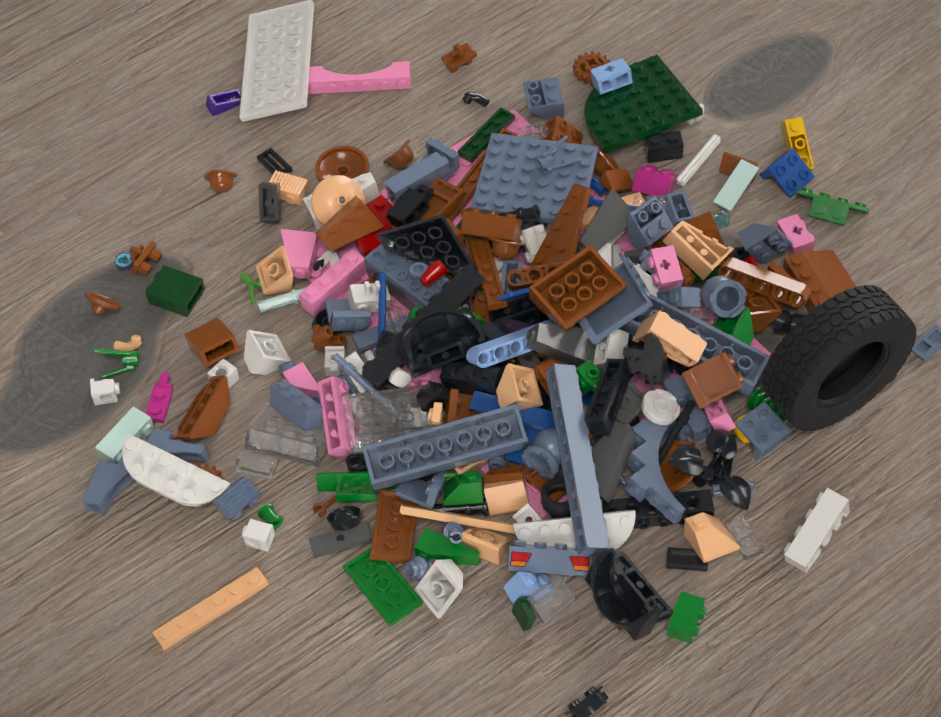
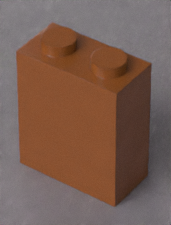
[184,317,240,367]

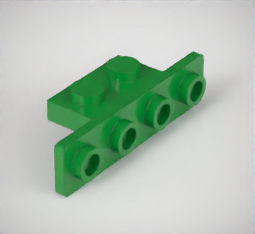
[796,188,869,226]
[316,471,397,503]

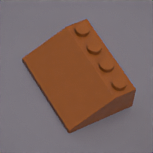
[529,245,628,330]
[783,250,856,313]

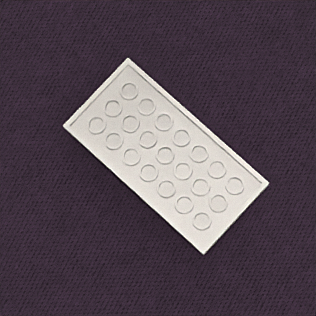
[239,0,314,122]

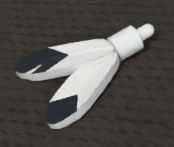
[313,249,339,272]

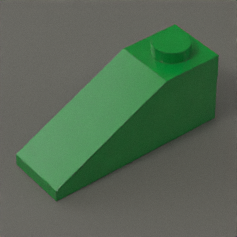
[414,528,481,565]

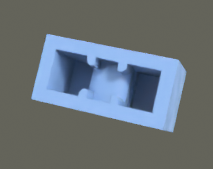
[590,58,633,95]

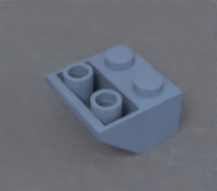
[523,77,564,120]
[659,190,695,239]
[627,196,674,250]
[738,223,793,264]

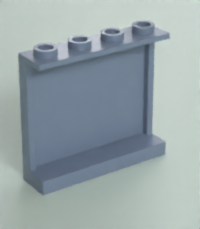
[579,252,653,345]

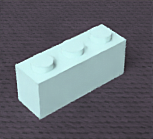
[95,406,154,464]

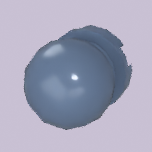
[701,276,747,318]
[521,428,562,479]

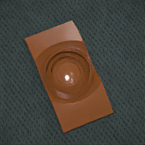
[389,177,465,229]

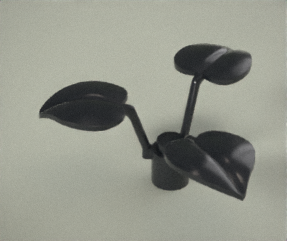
[668,429,751,510]

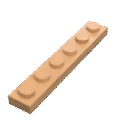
[152,567,269,651]

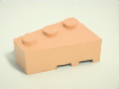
[663,220,734,280]
[633,310,707,367]

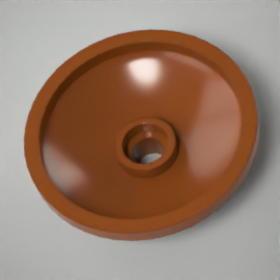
[315,146,369,182]
[659,441,694,492]

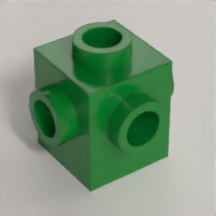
[576,359,602,395]

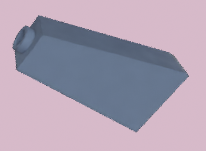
[384,152,451,204]

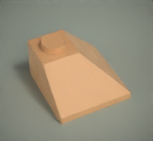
[496,364,543,410]
[684,512,740,563]

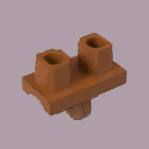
[441,43,477,73]
[129,241,162,276]
[311,324,346,352]

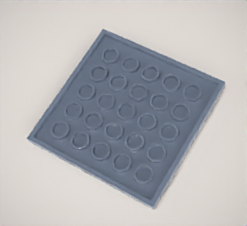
[471,133,599,224]

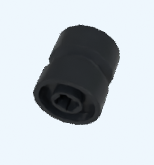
[773,309,805,335]

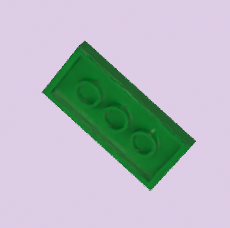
[343,548,423,627]

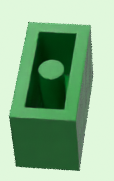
[667,591,707,644]

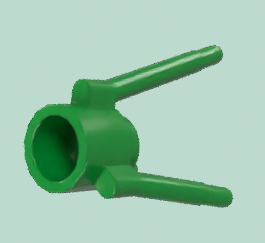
[93,349,139,379]

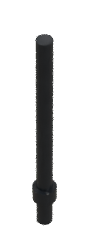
[658,400,696,465]

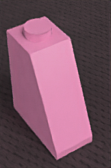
[281,229,319,279]

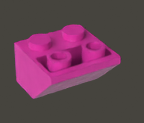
[632,164,678,198]

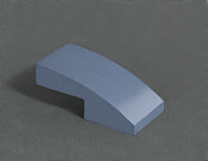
[912,325,941,361]

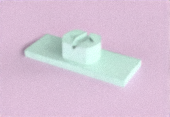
[713,159,759,212]

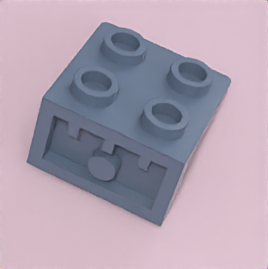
[735,402,791,462]
[395,471,449,509]

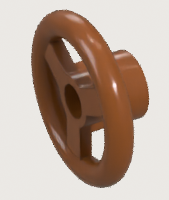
[84,291,120,315]

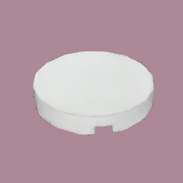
[641,389,680,425]

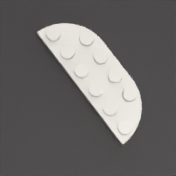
[122,433,231,507]
[513,510,635,550]

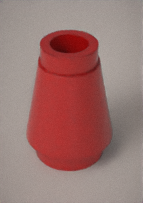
[419,260,448,287]

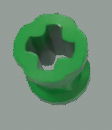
[257,504,283,530]

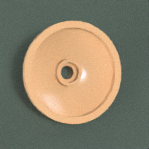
[311,175,366,225]

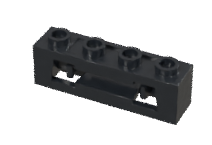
[584,358,631,436]

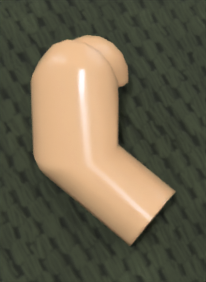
[114,335,142,351]

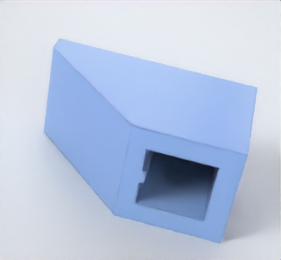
[503,572,554,604]

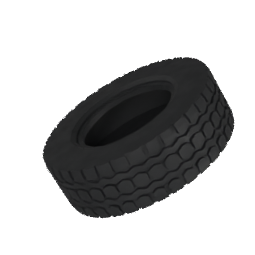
[762,285,917,431]

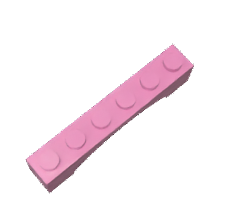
[308,61,411,94]

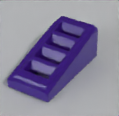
[206,89,242,116]

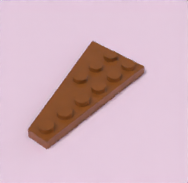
[529,183,591,280]

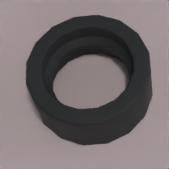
[541,477,570,516]

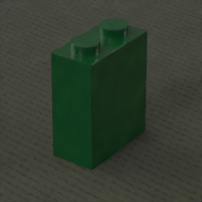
[145,265,205,317]

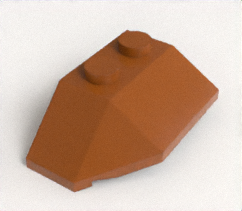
[177,375,230,440]

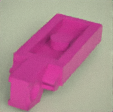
[146,372,173,423]

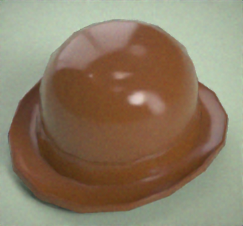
[383,140,414,169]
[594,149,619,176]
[204,170,238,192]
[488,238,525,260]

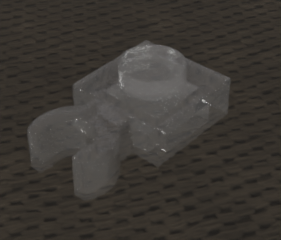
[517,123,548,138]

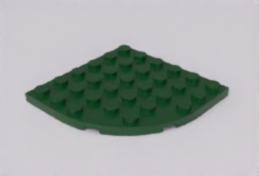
[584,55,703,153]

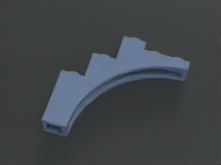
[625,418,685,525]
[82,429,209,514]

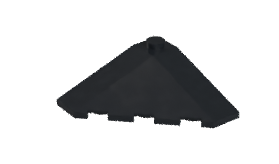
[377,214,477,276]

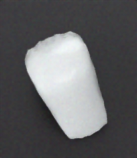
[388,367,412,388]

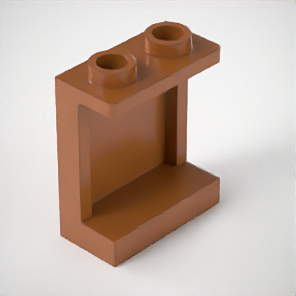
[682,351,745,409]

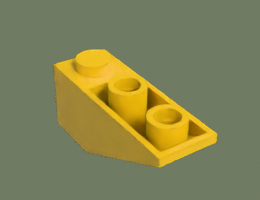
[780,116,814,170]

